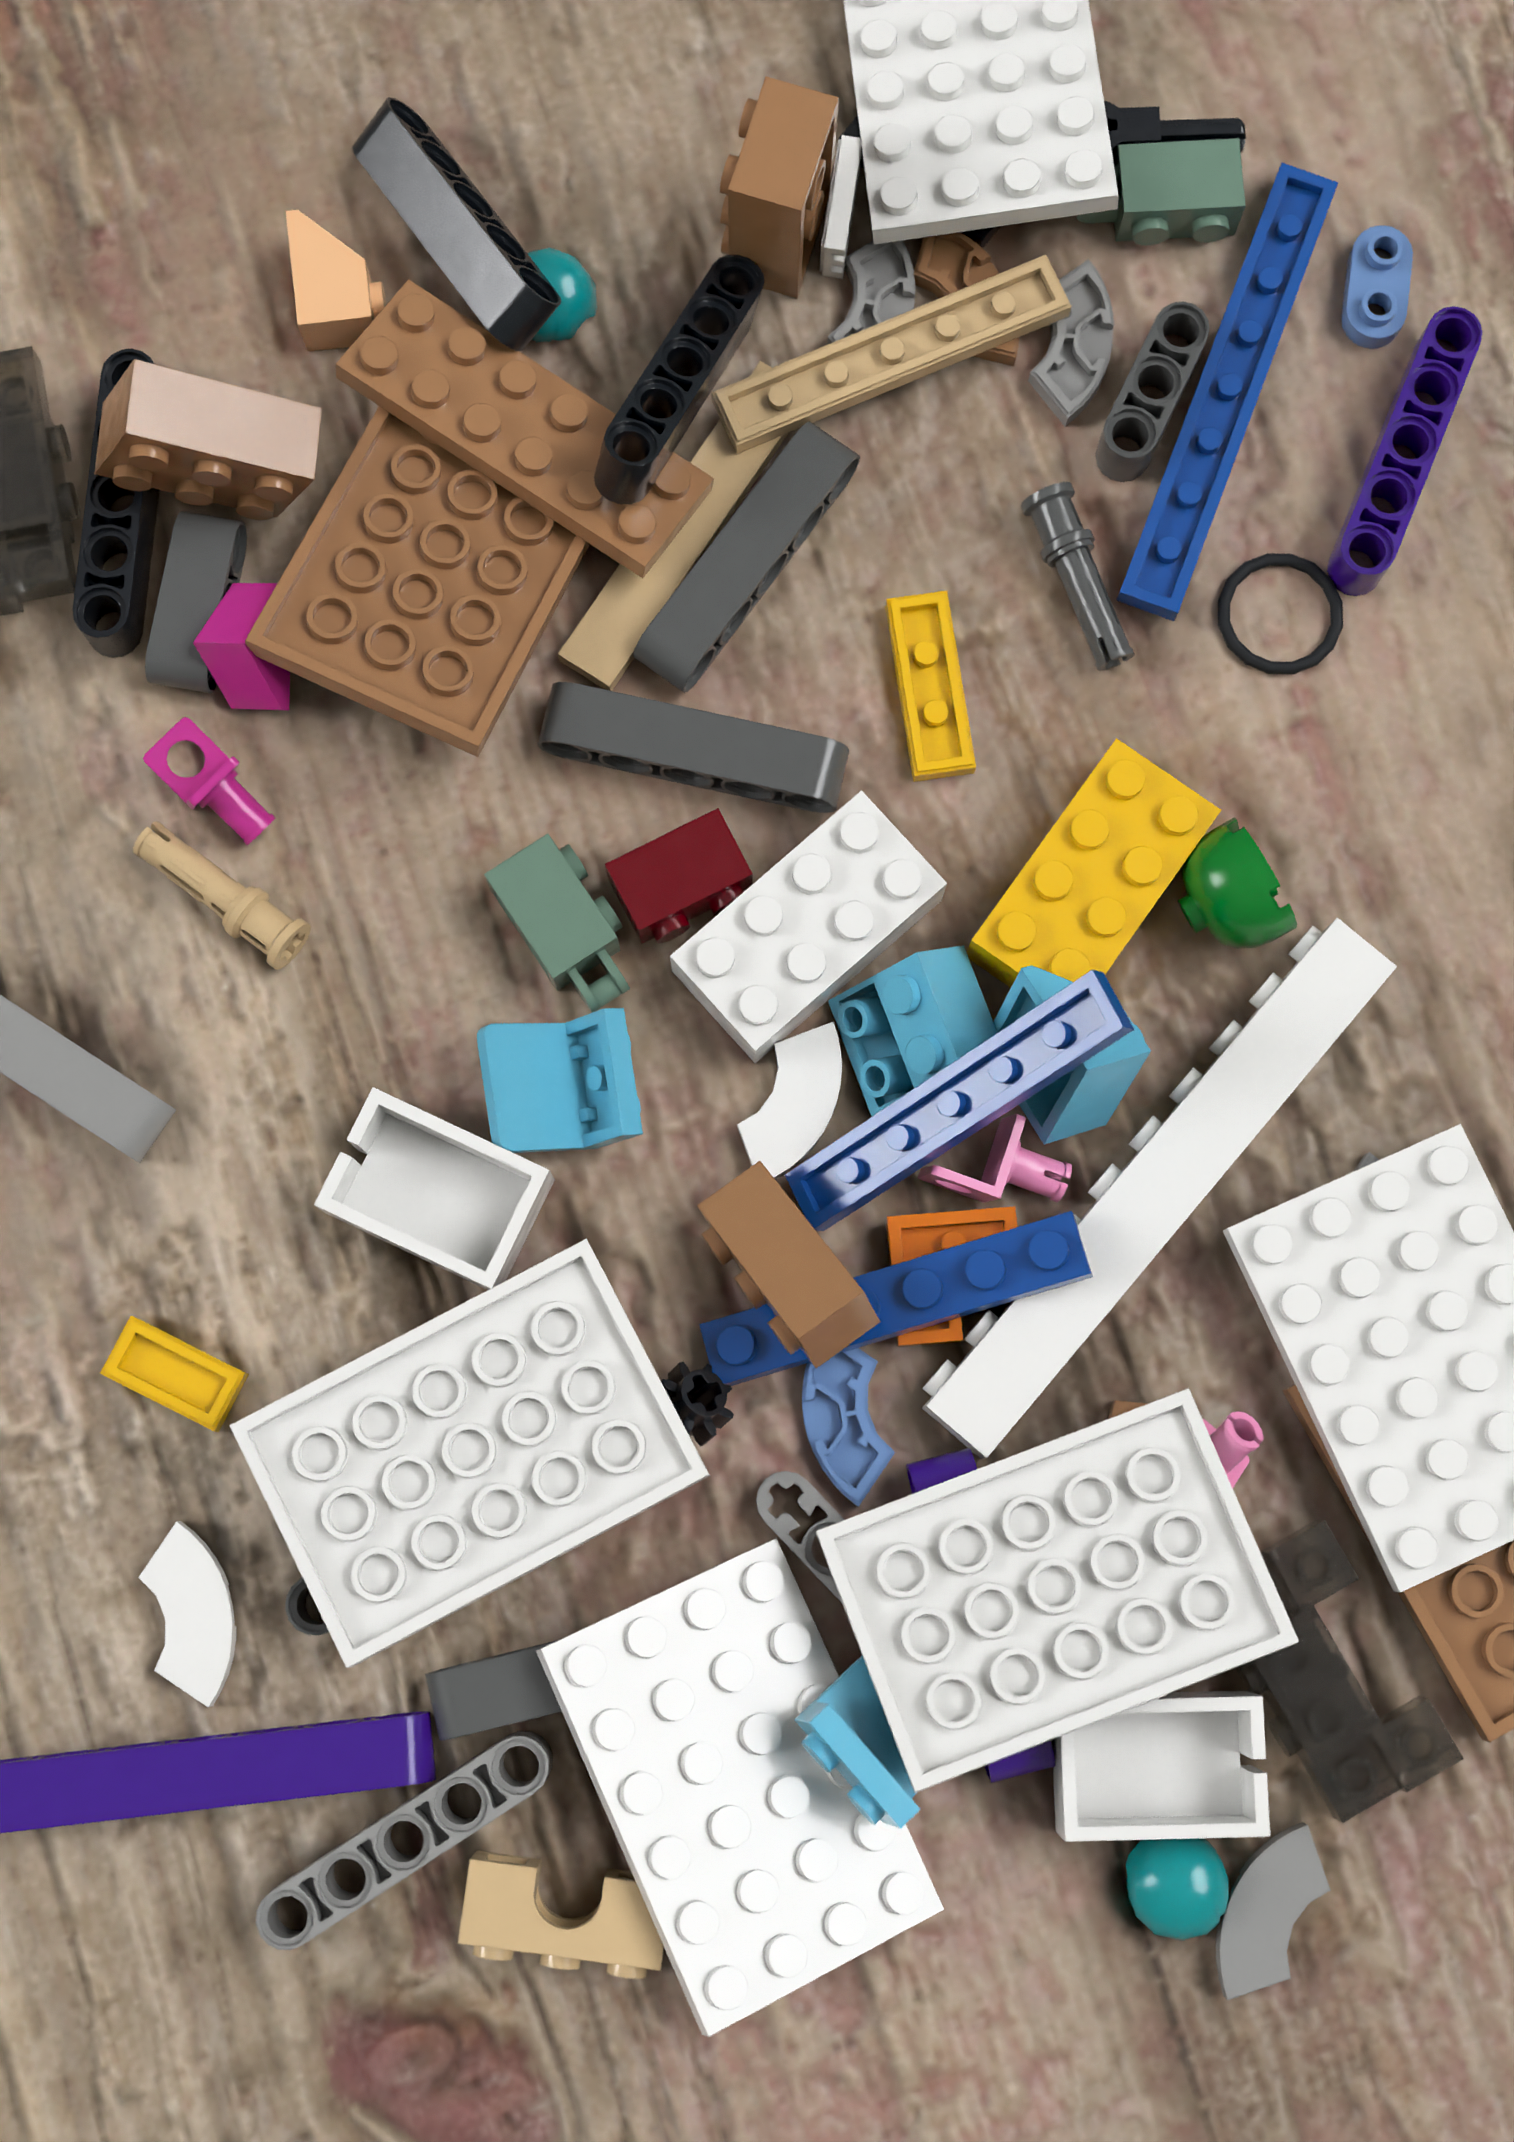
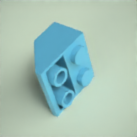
[828,945,997,1117]

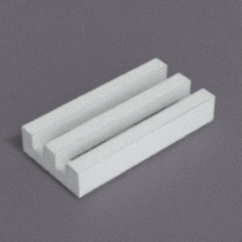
[820,135,862,279]

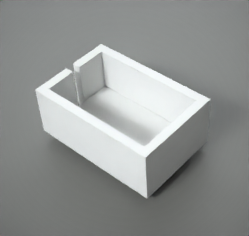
[314,1087,555,1290]
[1052,1691,1270,1842]

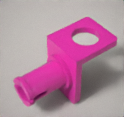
[143,717,275,846]

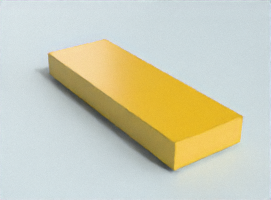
[885,591,976,782]

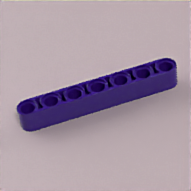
[0,1711,436,1833]

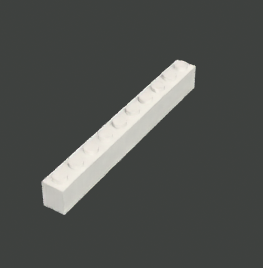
[922,918,1397,1459]

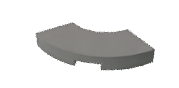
[827,240,915,345]
[1028,259,1114,426]
[1216,1822,1331,2000]

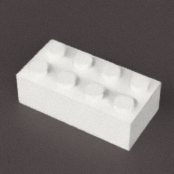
[670,790,947,1064]

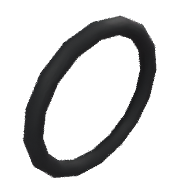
[1218,553,1343,674]

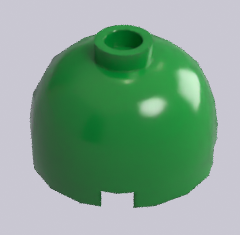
[1177,817,1297,949]

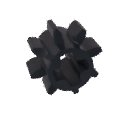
[661,1362,734,1446]

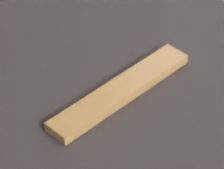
[712,255,1072,454]
[558,361,789,691]

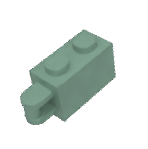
[1076,138,1246,246]
[484,834,630,1013]

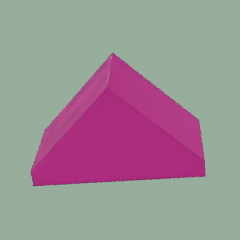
[193,583,290,711]

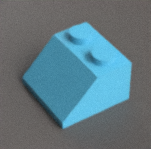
[993,965,1151,1145]

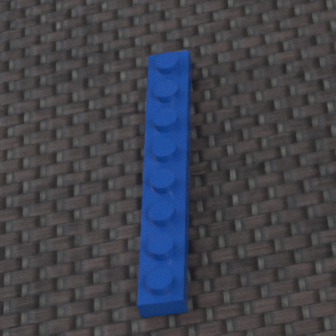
[1116,162,1338,621]

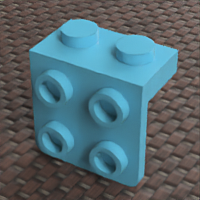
[477,1008,643,1153]
[794,1656,921,1829]

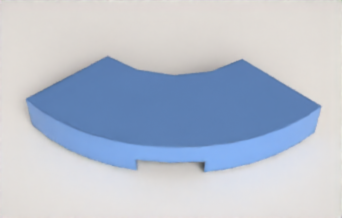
[802,1348,895,1507]

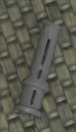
[1020,482,1135,671]

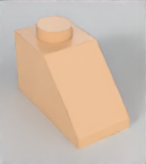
[286,210,386,352]

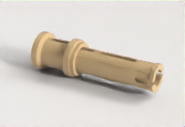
[133,821,311,970]

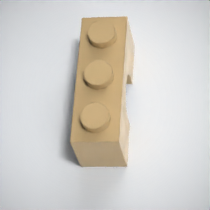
[458,1850,664,1979]

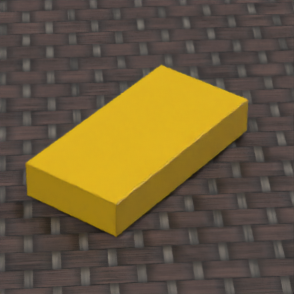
[100,1315,249,1432]

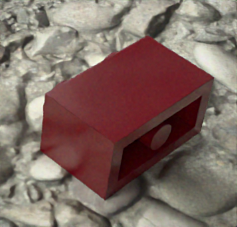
[605,808,753,944]

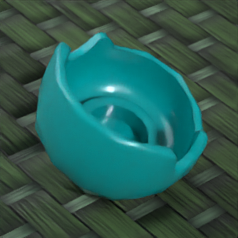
[527,247,597,342]
[1126,1838,1229,1941]

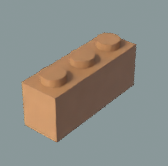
[697,1161,880,1368]

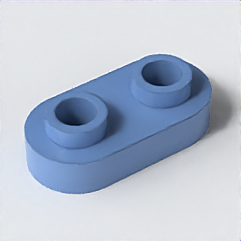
[1341,225,1413,349]

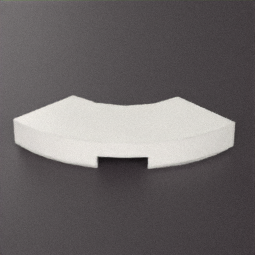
[737,1022,842,1179]
[138,1521,237,1708]

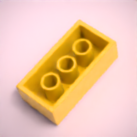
[967,738,1221,988]

